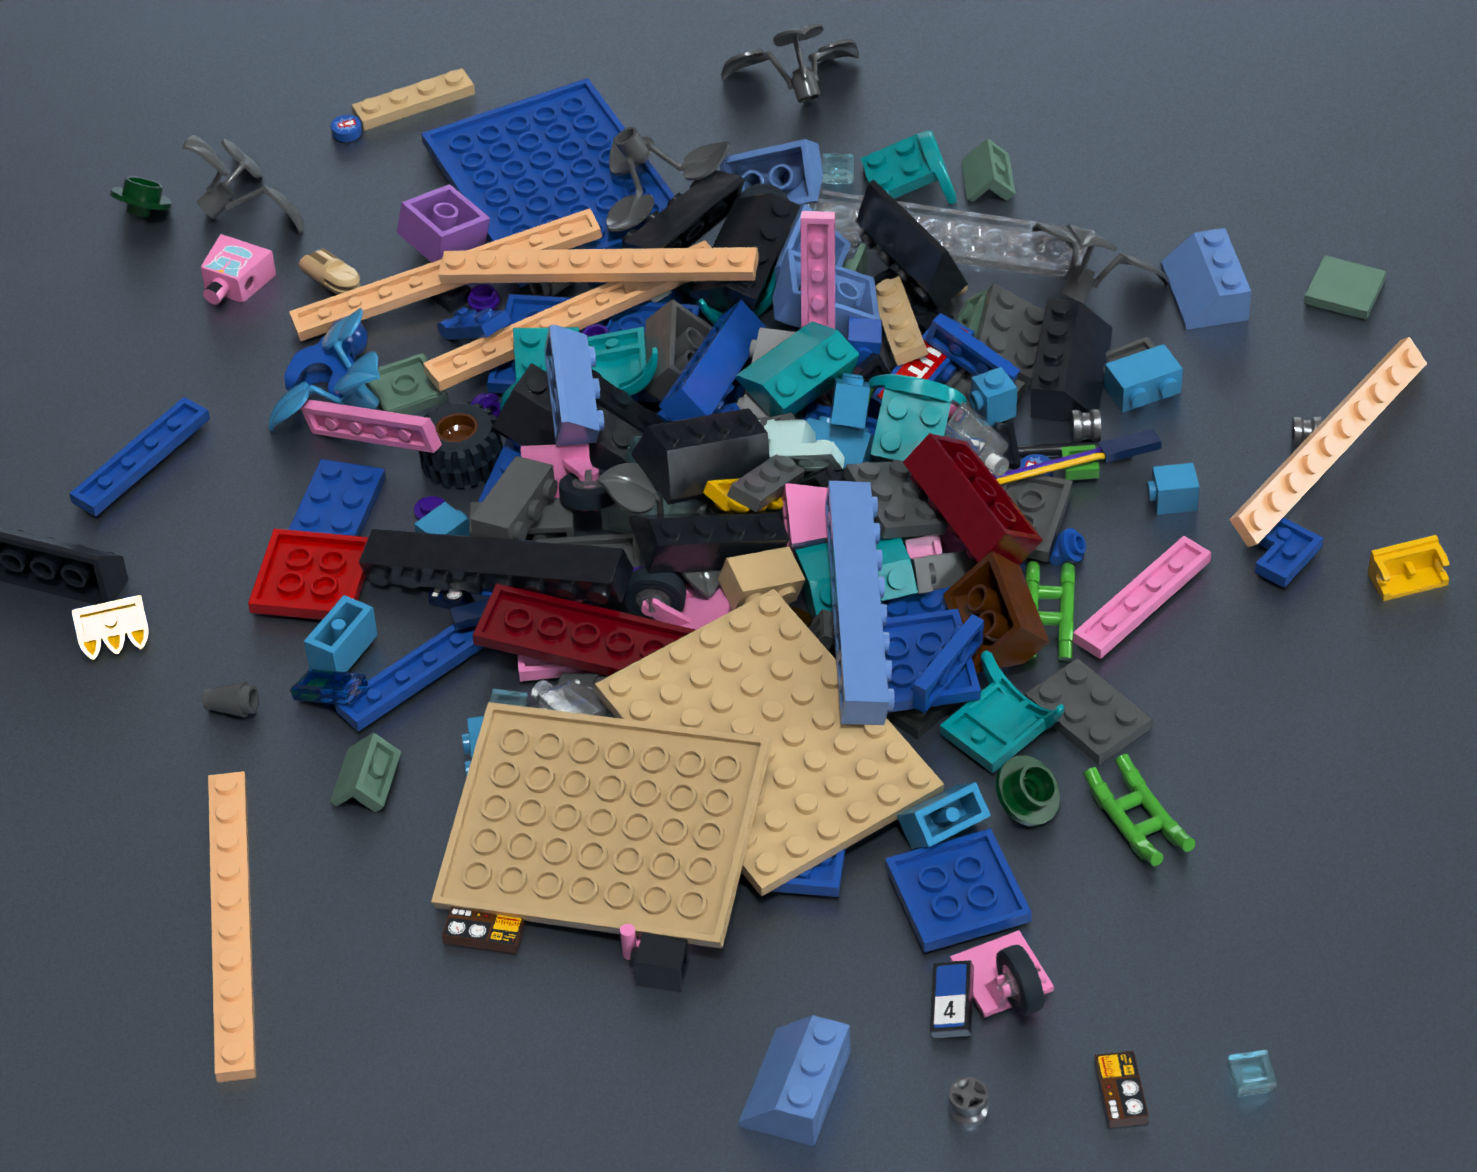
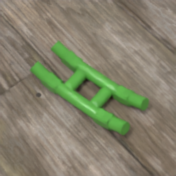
[1026,561,1075,662]
[1083,753,1195,866]

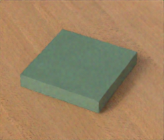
[1304,255,1387,320]
[365,353,449,415]

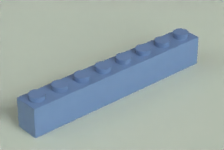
[825,481,894,725]

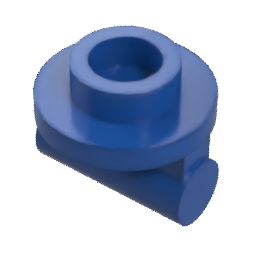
[1049,528,1086,566]

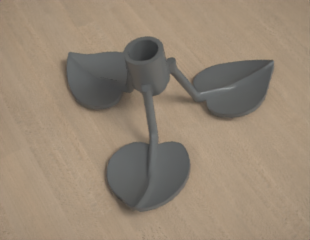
[721,23,859,103]
[606,127,729,232]
[182,135,303,235]
[1032,223,1169,303]
[597,463,722,599]

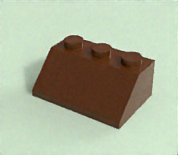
[943,551,1050,673]

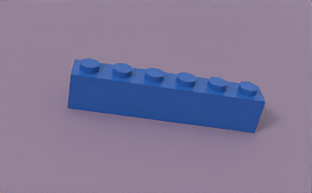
[659,300,767,421]

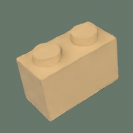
[718,547,806,610]

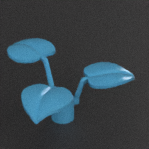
[269,308,380,433]

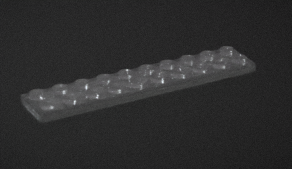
[798,190,1095,280]

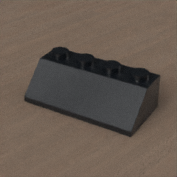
[622,170,745,249]
[855,179,968,309]
[689,193,801,312]
[1030,299,1113,421]
[492,363,643,471]
[631,408,770,505]
[628,510,789,574]
[0,526,129,605]

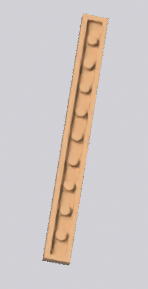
[289,208,602,342]
[423,240,712,391]
[438,247,759,283]
[1229,337,1427,547]
[208,771,256,1083]

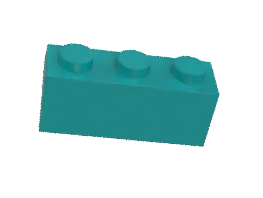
[735,321,860,417]
[794,536,918,618]

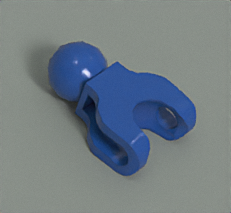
[284,318,368,404]

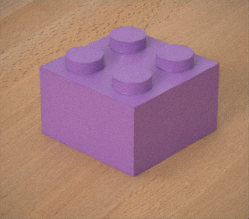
[397,184,490,263]

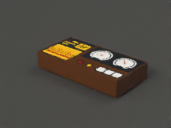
[442,907,526,954]
[1094,1050,1149,1128]

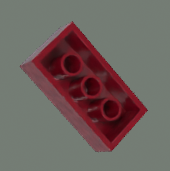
[903,433,1043,565]

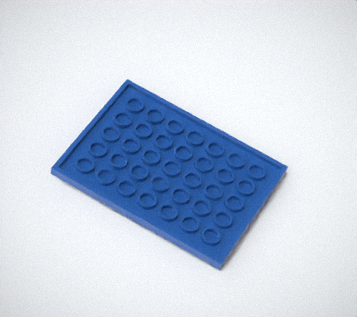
[421,78,675,287]

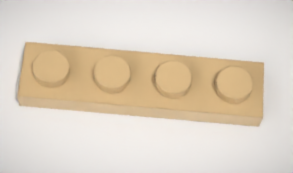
[352,68,475,131]
[875,276,929,366]

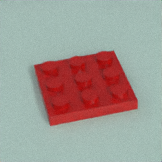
[248,528,369,620]

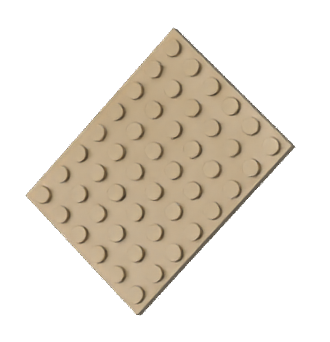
[595,589,944,897]
[431,702,772,949]

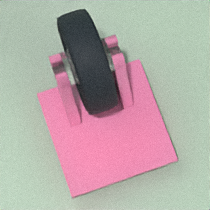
[520,443,615,512]
[623,567,732,630]
[950,930,1054,1018]

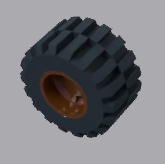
[418,402,503,488]

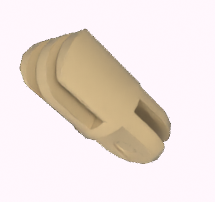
[299,248,360,295]

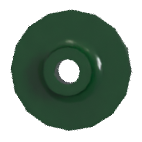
[110,177,172,217]
[995,755,1060,826]

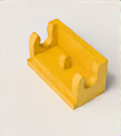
[1368,535,1450,601]

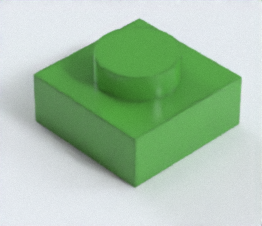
[1061,445,1100,480]

